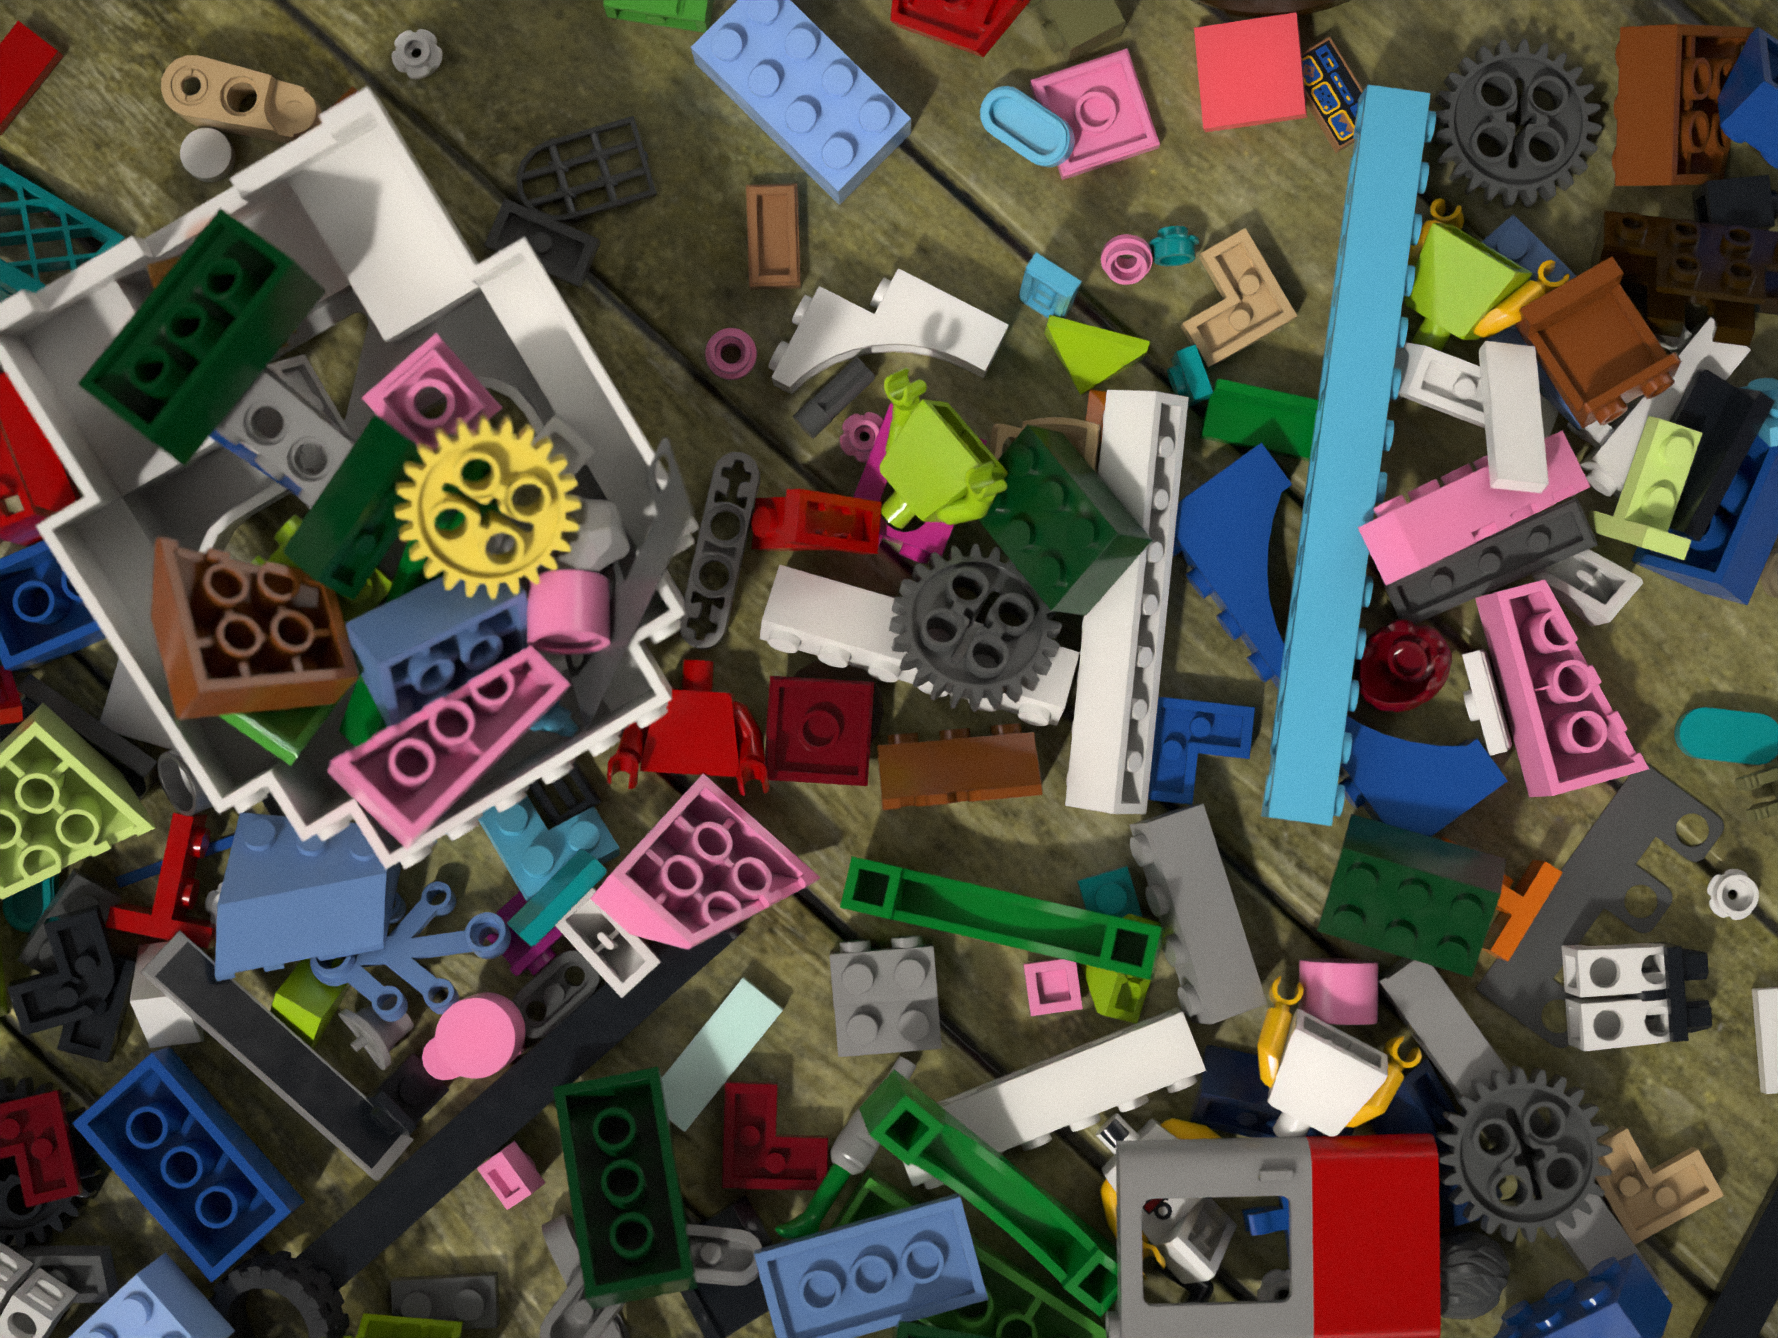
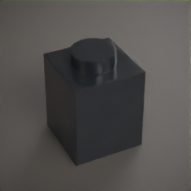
[1692,175,1778,230]

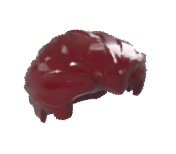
[1354,619,1452,712]

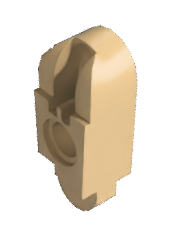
[161,55,322,144]

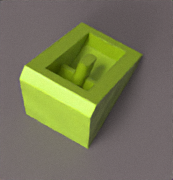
[270,957,351,1050]

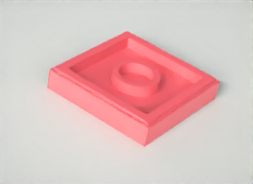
[1194,12,1308,132]

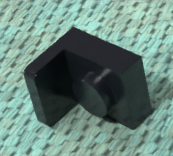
[365,1053,449,1135]

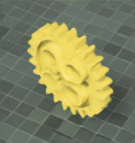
[395,414,581,599]

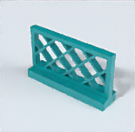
[0,164,125,303]

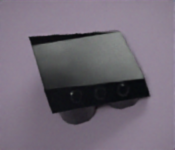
[680,1195,773,1338]

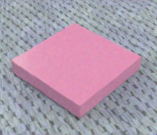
[1030,49,1160,180]

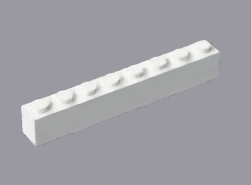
[1065,390,1189,814]

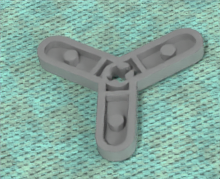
[540,1224,763,1338]

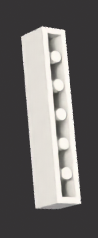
[760,565,1080,726]
[903,1007,1206,1189]

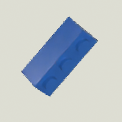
[1718,27,1778,169]
[1631,435,1778,605]

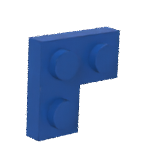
[1148,697,1255,805]

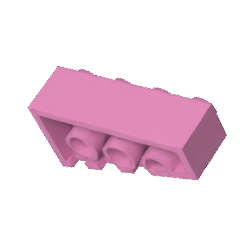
[1358,430,1591,585]
[1475,579,1649,797]

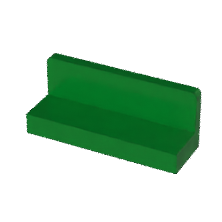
[1200,379,1319,462]

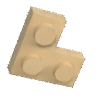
[1180,228,1297,370]
[1594,1126,1724,1245]

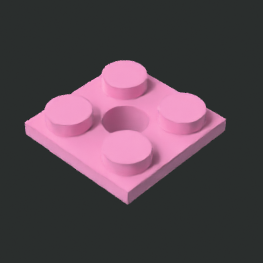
[362,333,502,450]

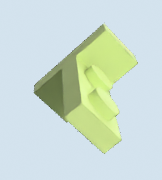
[1587,416,1702,560]

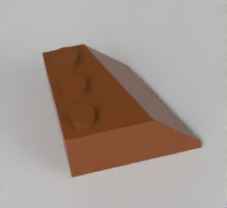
[1612,24,1754,186]
[151,536,359,720]
[877,723,1043,810]

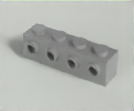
[1129,804,1267,1024]

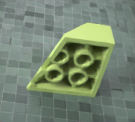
[0,703,156,900]

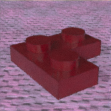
[722,1081,828,1191]
[0,1089,83,1207]

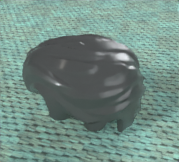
[1440,1230,1510,1320]

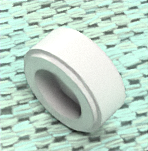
[180,128,236,182]

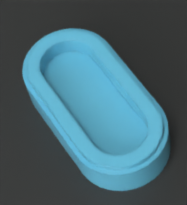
[980,86,1075,167]

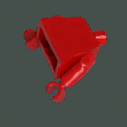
[607,660,770,796]

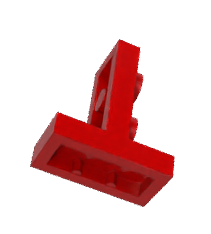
[751,488,882,554]
[106,812,217,949]

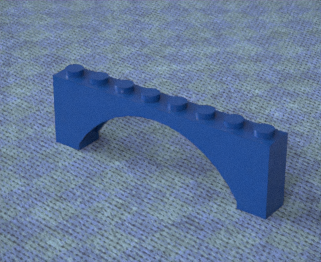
[1173,442,1508,837]

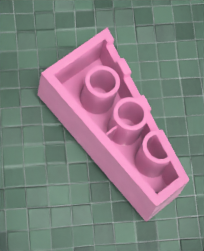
[328,646,571,850]

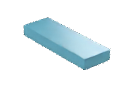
[1018,252,1081,319]

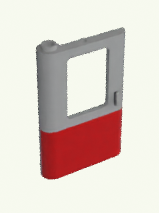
[1105,1134,1441,1338]

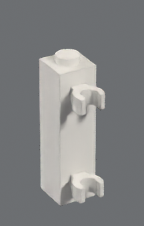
[1566,317,1751,498]

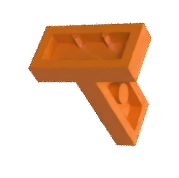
[1441,837,1563,961]

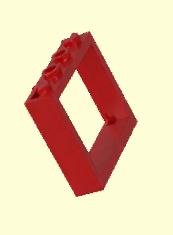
[0,372,81,547]

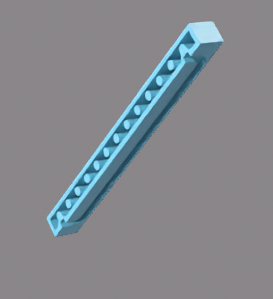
[1261,84,1436,826]

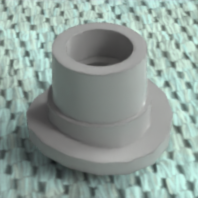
[338,997,414,1070]

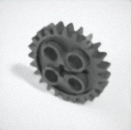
[1431,39,1602,209]
[889,544,1062,712]
[1436,1066,1613,1243]

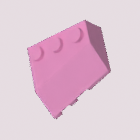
[590,773,821,950]

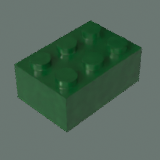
[978,425,1152,615]
[1317,814,1507,977]

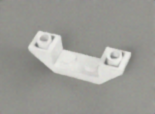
[1389,342,1559,439]

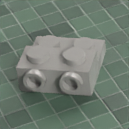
[829,935,942,1057]

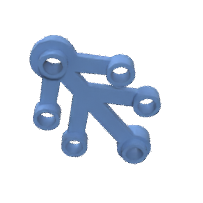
[310,881,511,1022]

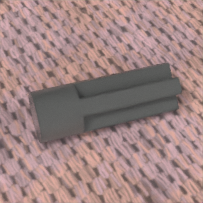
[792,357,875,439]

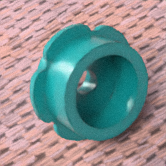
[1148,226,1199,266]

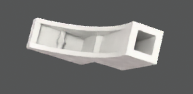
[768,268,1009,394]

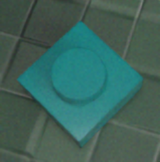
[1167,344,1214,407]
[1077,866,1142,918]

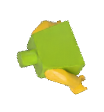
[1404,198,1570,351]

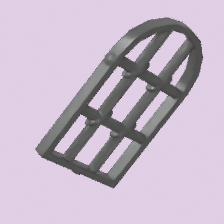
[516,116,657,222]

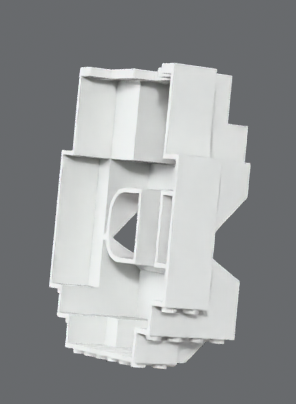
[0,87,699,869]

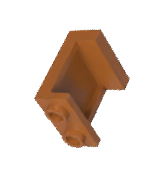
[1515,256,1681,429]

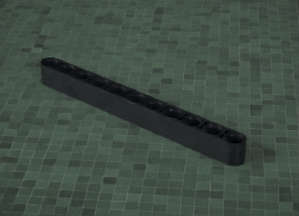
[295,922,748,1292]

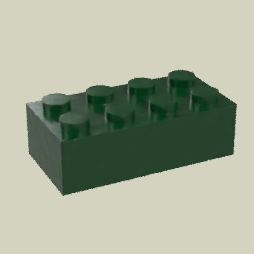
[553,1067,698,1309]

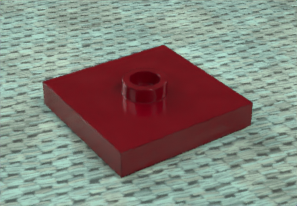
[765,676,874,786]

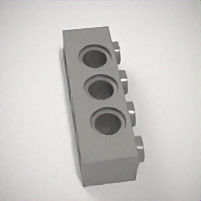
[215,366,408,522]

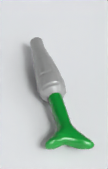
[775,1056,916,1239]

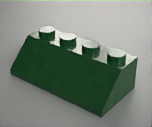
[77,208,326,467]

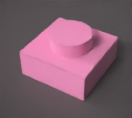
[1023,958,1083,1016]
[477,1141,545,1210]

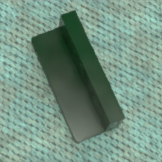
[284,416,424,600]

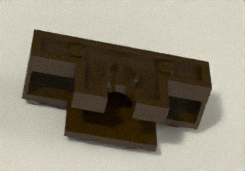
[1591,210,1778,347]

